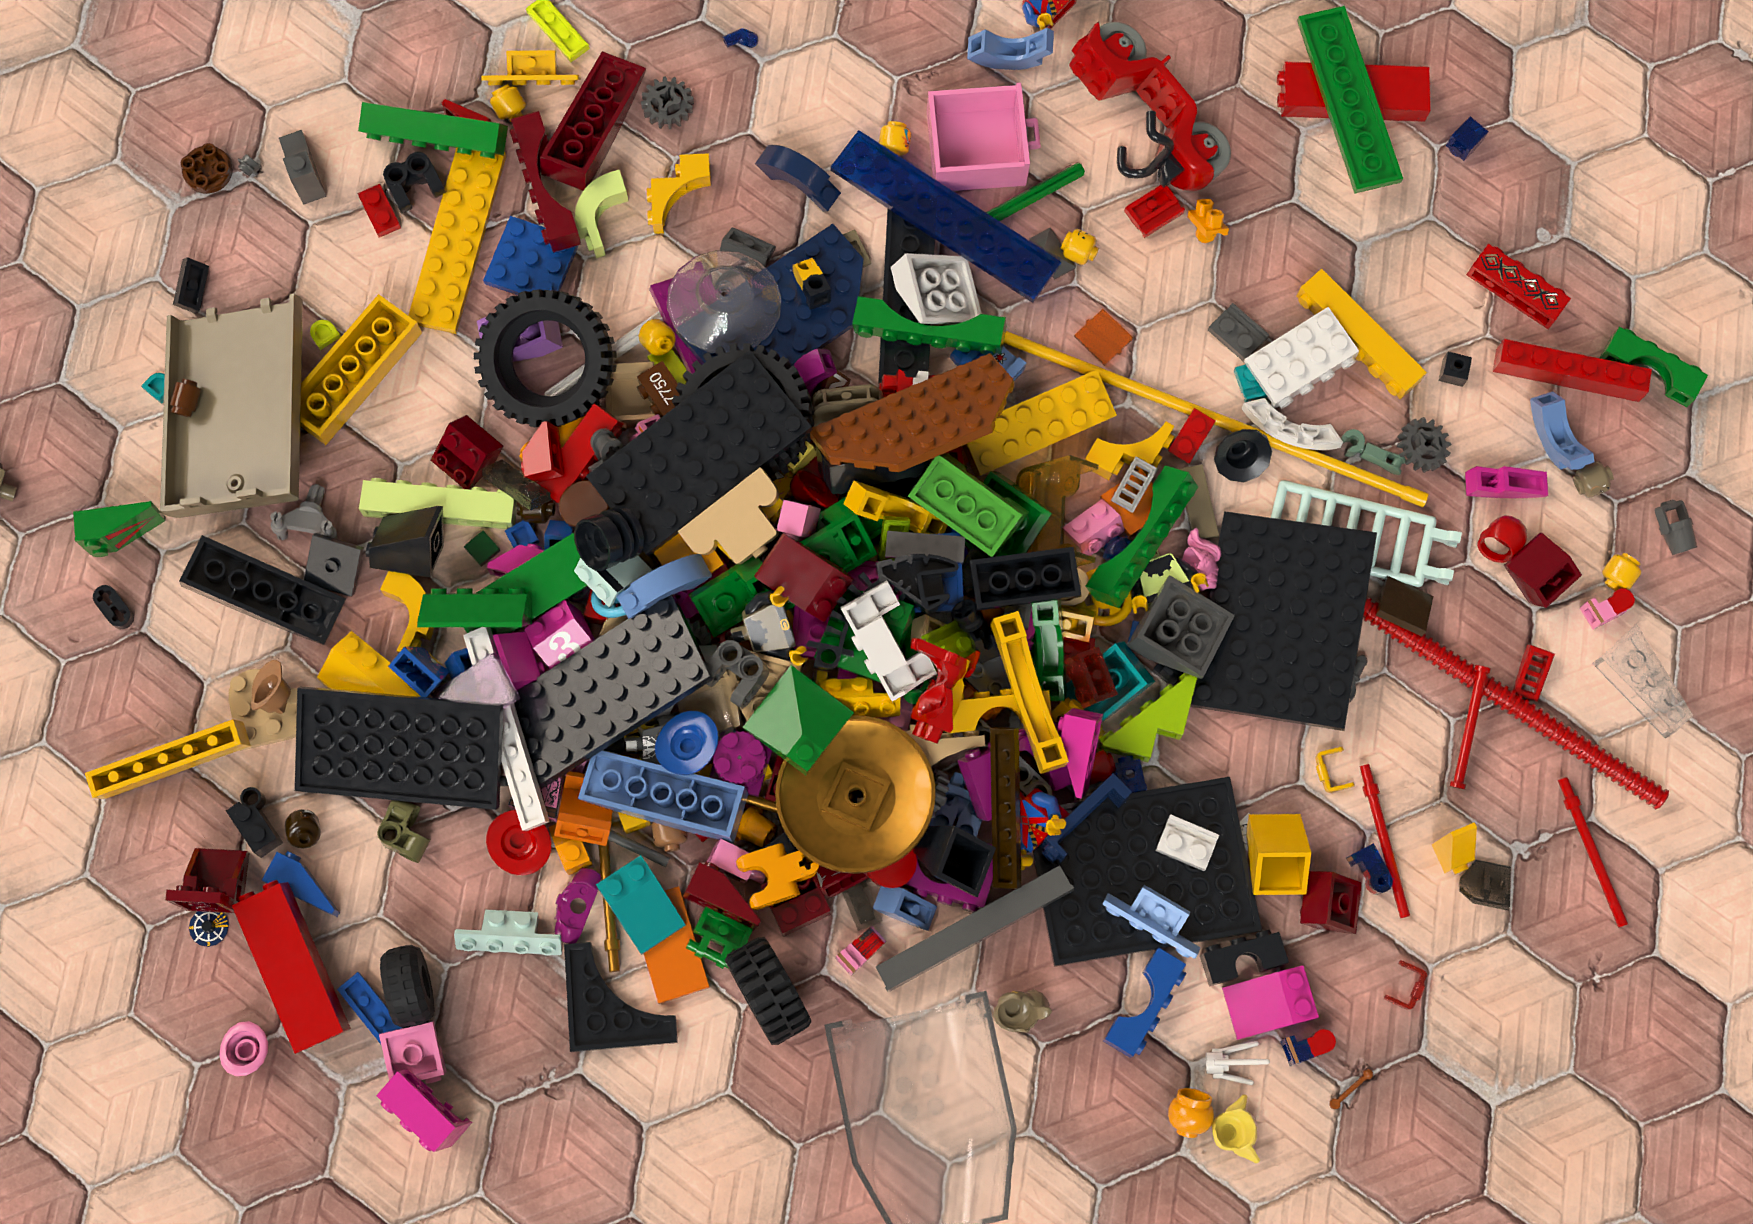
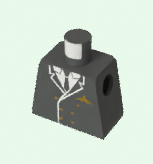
[624,712,680,765]

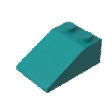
[1065,641,1156,722]
[596,855,686,955]

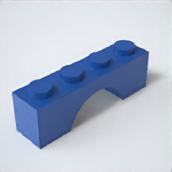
[1103,947,1186,1058]

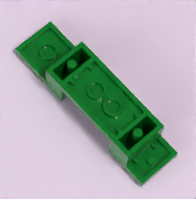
[688,496,883,638]

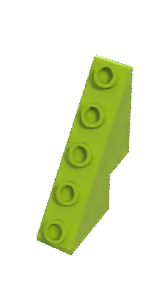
[1100,673,1197,763]

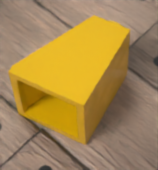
[1246,814,1311,895]

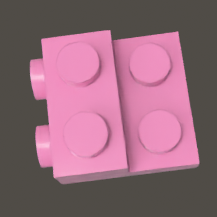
[379,1021,447,1084]

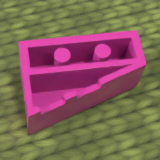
[376,1069,473,1152]

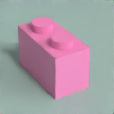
[776,500,821,541]

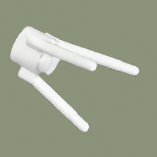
[1206,1041,1270,1085]

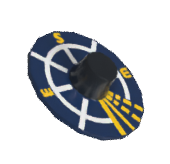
[189,912,229,947]

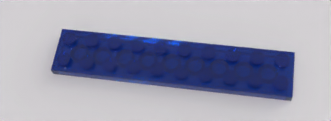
[831,130,1061,303]

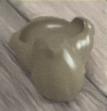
[993,989,1052,1033]

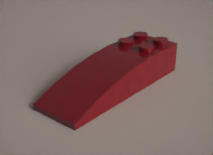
[540,51,646,191]

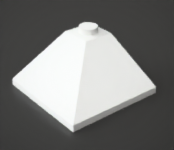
[891,253,982,325]

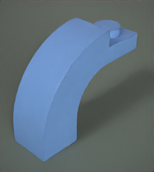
[967,28,1054,70]
[1530,391,1594,470]
[617,554,712,619]

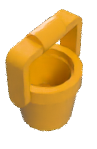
[735,804,777,848]

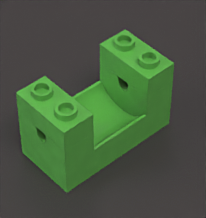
[908,453,1029,557]

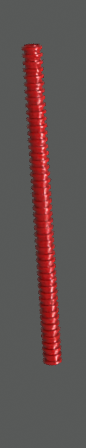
[1363,597,1669,810]

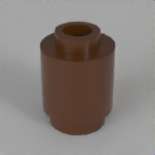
[170,379,201,418]

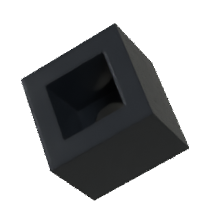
[1438,352,1472,387]

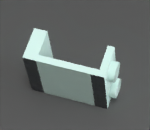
[574,550,659,607]

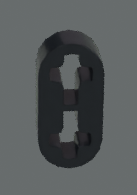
[93,585,134,630]

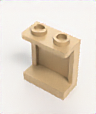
[606,362,655,432]

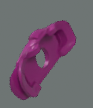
[554,868,601,944]

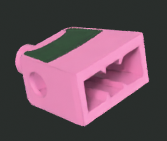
[707,839,766,884]

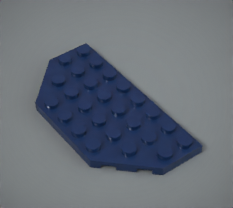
[676,224,864,367]

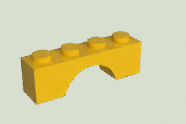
[843,480,948,534]
[946,685,1052,733]

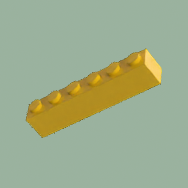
[1296,269,1427,400]
[85,719,251,799]

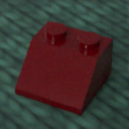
[1300,871,1362,934]

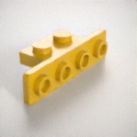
[481,50,581,85]
[819,677,901,717]

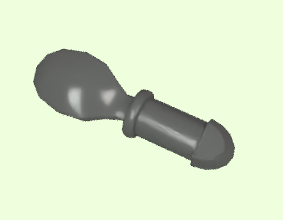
[1349,655,1368,703]

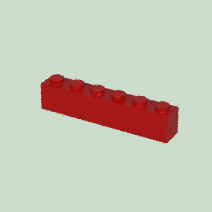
[1493,339,1652,402]

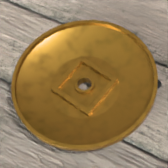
[776,715,936,874]

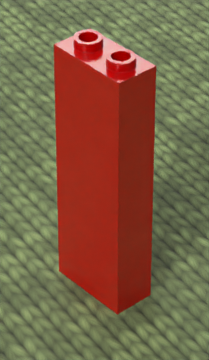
[1277,62,1431,122]
[231,880,351,1054]

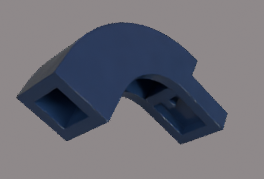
[755,145,841,212]

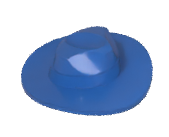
[655,711,719,775]

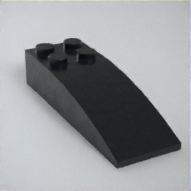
[179,535,346,645]

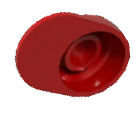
[790,470,839,508]

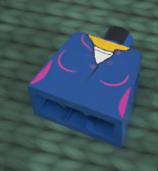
[388,647,449,697]

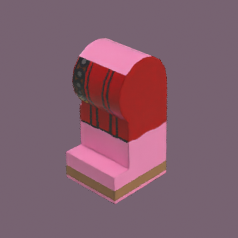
[1580,588,1635,630]
[835,926,887,976]

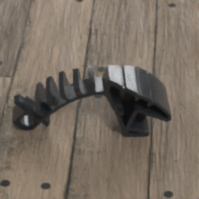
[806,554,959,670]

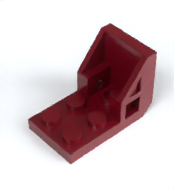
[165,848,250,913]

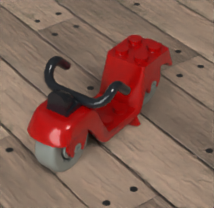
[1069,22,1231,191]

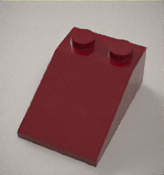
[754,533,854,622]
[682,861,761,931]

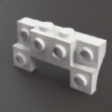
[841,581,938,701]

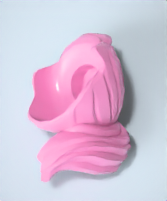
[1182,528,1221,592]

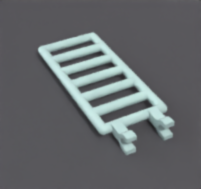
[1271,480,1462,587]

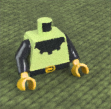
[1130,549,1209,614]

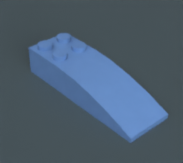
[578,750,749,844]

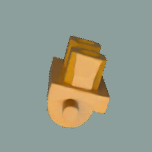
[1187,199,1229,243]

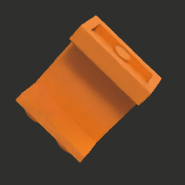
[554,771,613,846]

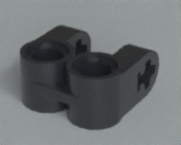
[383,152,446,214]

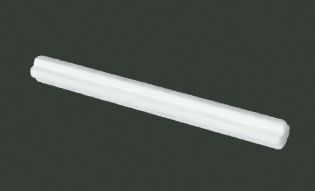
[544,311,664,396]

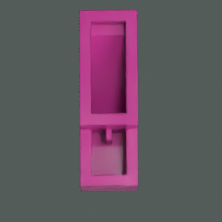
[1465,466,1548,498]

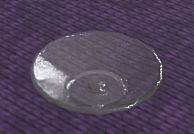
[667,250,781,353]

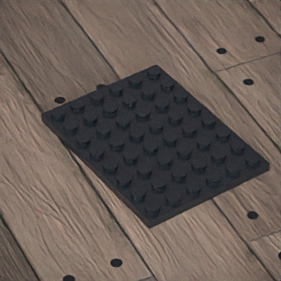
[1190,511,1377,731]
[1032,777,1262,967]

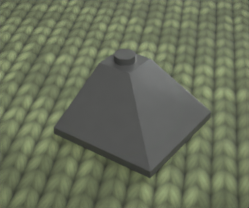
[1127,575,1235,679]

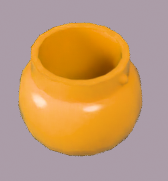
[1168,1088,1214,1138]

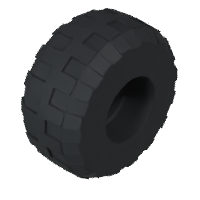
[380,945,435,1028]

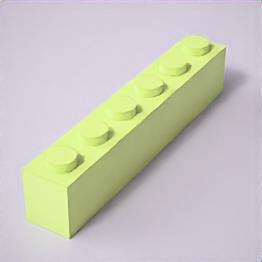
[359,478,517,529]

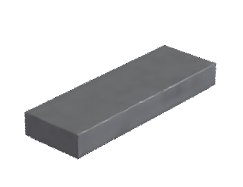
[885,531,965,564]

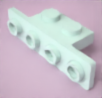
[454,909,562,956]

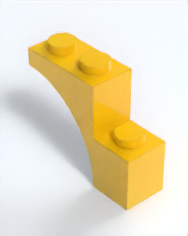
[647,153,711,234]
[1083,421,1175,481]

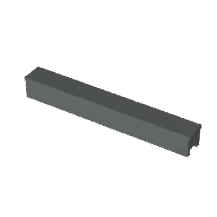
[876,866,1074,992]

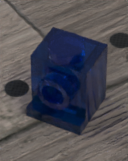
[1114,756,1147,793]

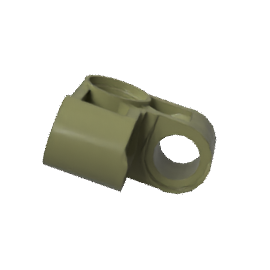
[377,800,431,863]

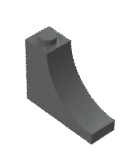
[279,130,327,205]

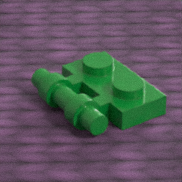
[686,906,753,969]

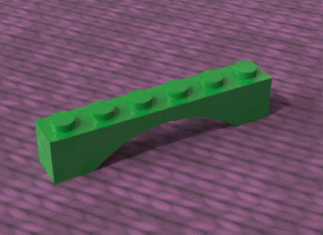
[852,296,1007,356]
[1085,465,1198,608]

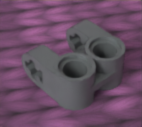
[706,640,769,709]

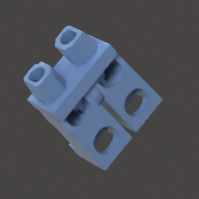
[929,772,982,837]

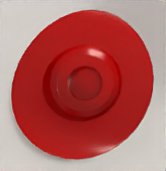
[486,809,551,876]

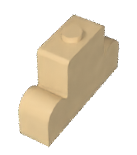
[678,467,779,564]

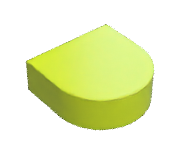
[310,320,341,351]

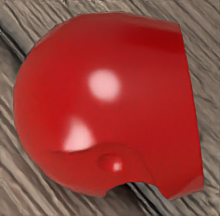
[1477,515,1527,563]

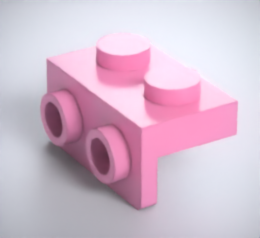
[1062,499,1124,559]

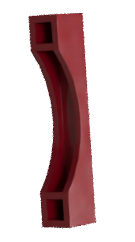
[509,111,581,253]

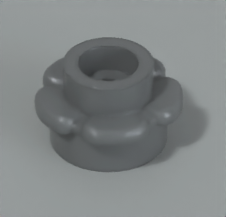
[238,154,261,177]

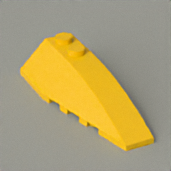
[317,631,421,697]

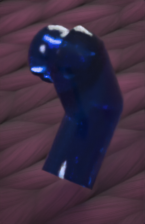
[722,28,759,48]

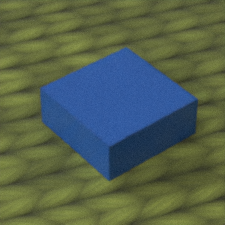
[505,520,540,548]

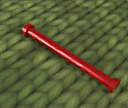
[1450,665,1491,790]

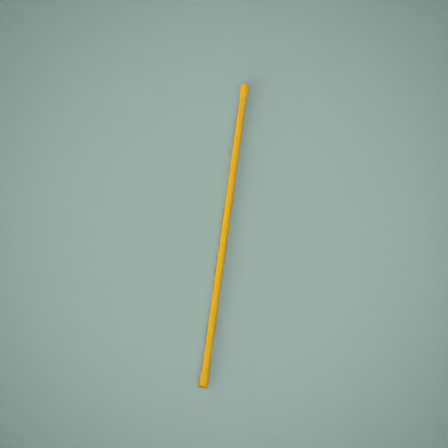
[1004,331,1429,507]

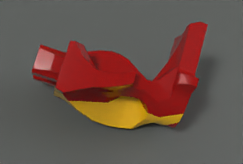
[911,638,970,744]

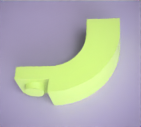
[575,170,628,258]

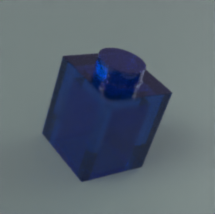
[1446,116,1489,161]

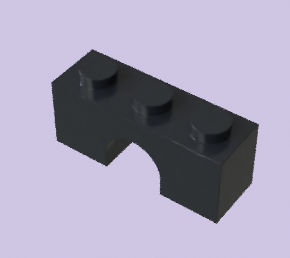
[1200,929,1289,987]

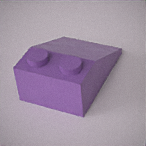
[477,317,563,362]

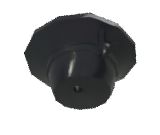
[1214,429,1272,482]

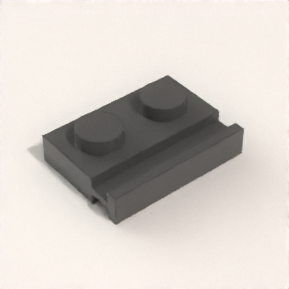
[1208,303,1269,362]

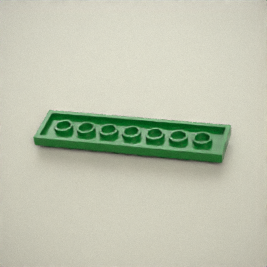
[1297,6,1403,194]

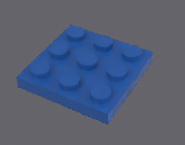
[483,216,579,295]

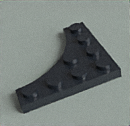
[564,942,678,1052]

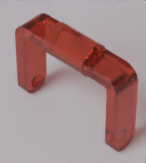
[1384,960,1427,1010]

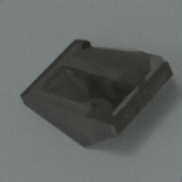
[1459,860,1511,911]

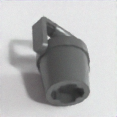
[1655,500,1697,555]

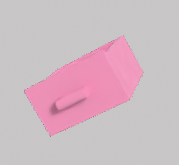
[927,83,1041,192]

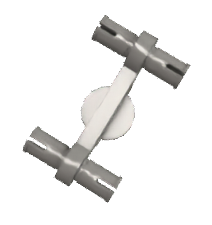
[270,484,337,540]

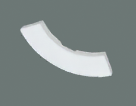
[1241,398,1343,450]

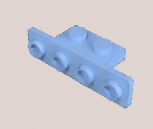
[1103,885,1200,959]

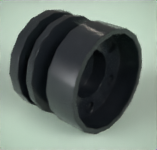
[574,506,644,571]

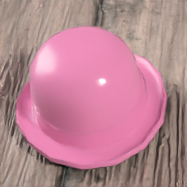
[219,1021,268,1076]

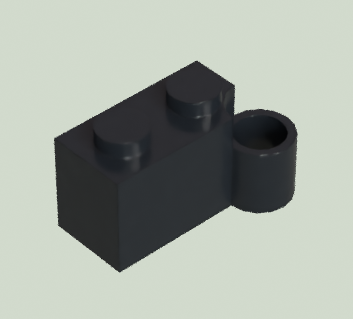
[226,787,283,858]

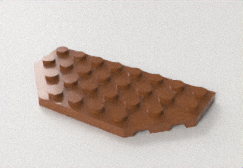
[810,353,1014,472]

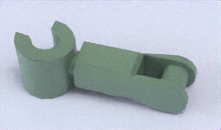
[1341,429,1406,475]

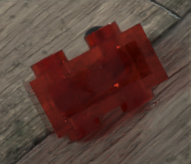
[1064,646,1118,709]

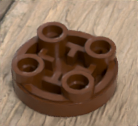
[180,143,233,194]
[559,480,610,529]

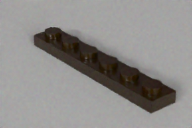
[990,727,1022,889]

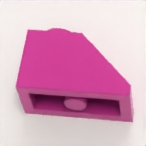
[487,544,544,577]

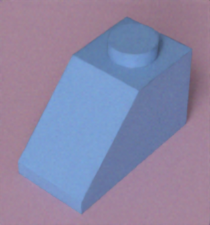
[873,886,937,931]

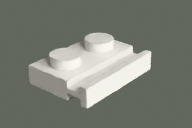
[1155,814,1219,871]

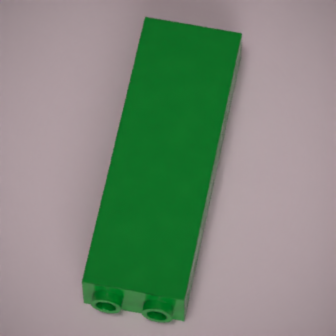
[464,533,588,635]

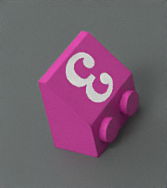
[524,599,595,669]

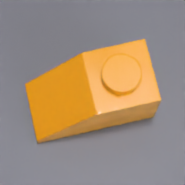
[549,824,593,875]

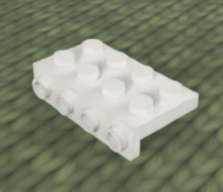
[1244,307,1359,409]

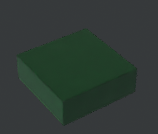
[464,531,500,567]

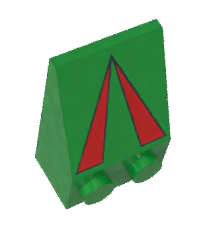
[73,501,165,557]

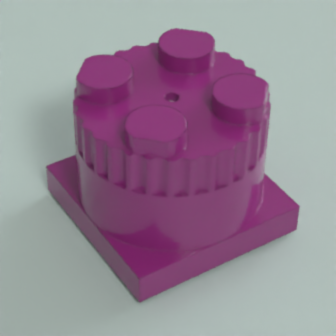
[709,731,772,797]

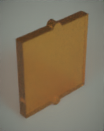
[1074,309,1133,366]

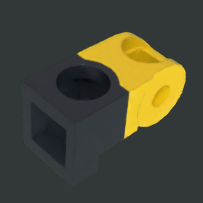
[793,258,831,310]

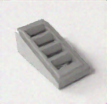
[1111,456,1158,513]

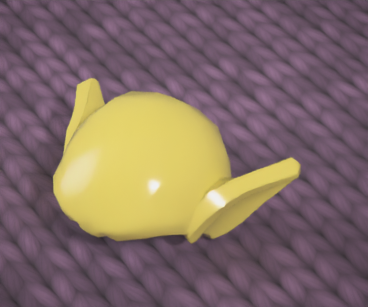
[1212,1095,1260,1163]

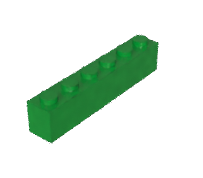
[358,102,508,159]

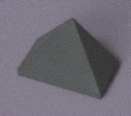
[1029,227,1076,280]

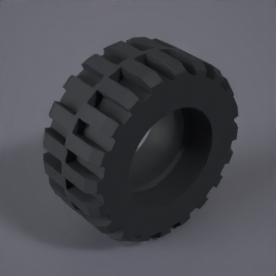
[725,937,812,1045]

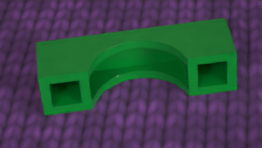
[1600,327,1708,407]
[1032,600,1067,701]

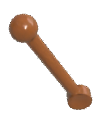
[1329,1069,1374,1110]

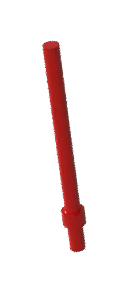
[1359,764,1410,919]
[1558,777,1628,928]

